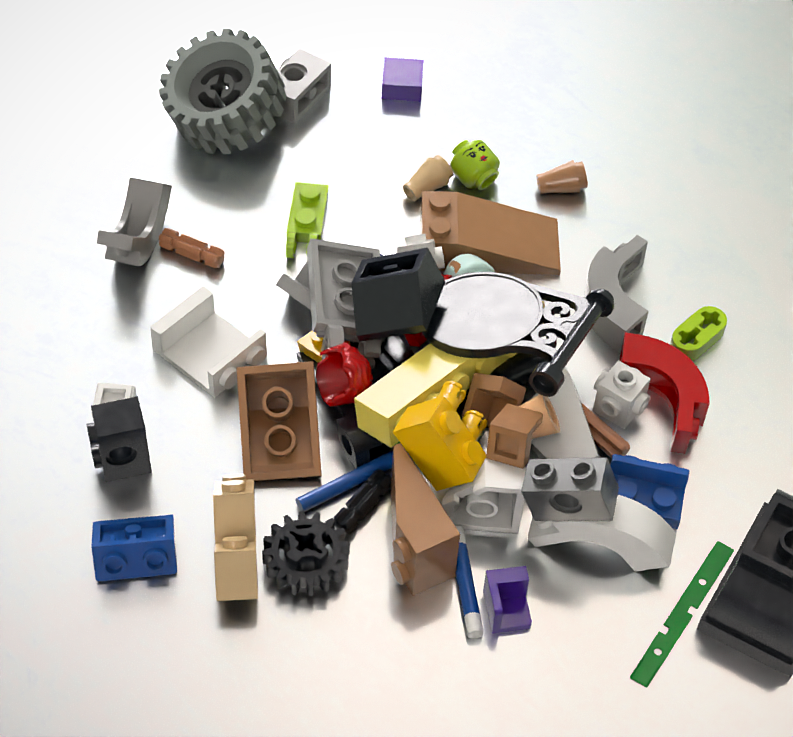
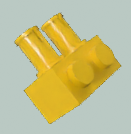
[393,381,487,491]

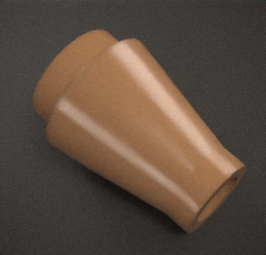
[536,160,588,194]

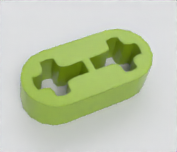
[670,306,727,361]

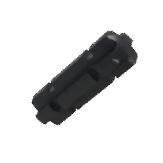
[334,469,392,535]

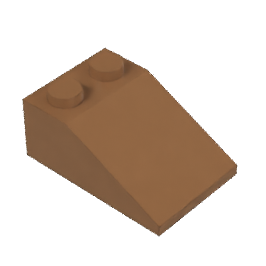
[236,361,322,482]
[391,443,460,596]

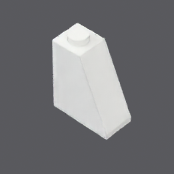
[528,369,600,459]

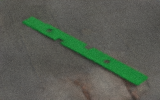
[630,541,734,687]

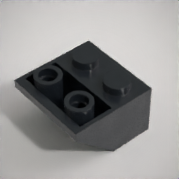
[351,247,445,342]

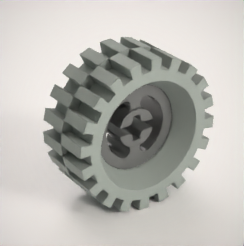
[158,28,286,154]

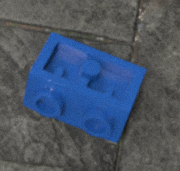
[610,454,690,529]
[91,514,177,581]

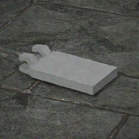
[307,238,386,369]

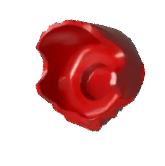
[316,342,373,406]

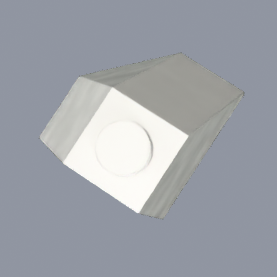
[442,431,526,534]

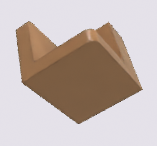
[462,373,526,428]
[486,403,543,469]

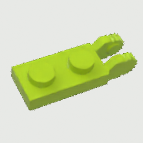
[285,182,329,258]

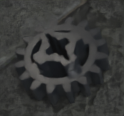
[262,511,350,596]

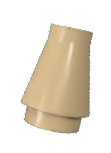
[402,155,453,202]

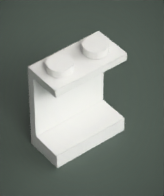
[150,286,267,398]

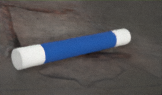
[455,526,484,639]

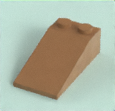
[420,191,561,275]

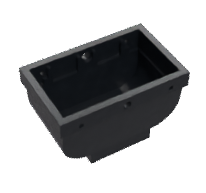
[697,488,793,677]

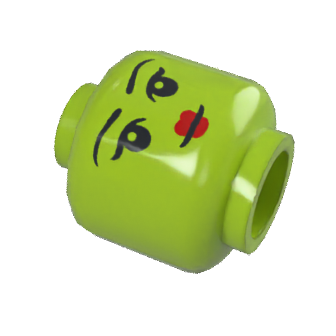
[450,139,500,190]

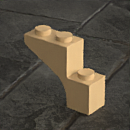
[213,474,258,601]

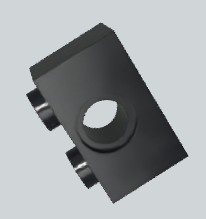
[86,396,152,482]

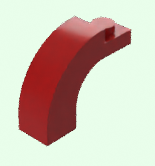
[619,332,710,454]

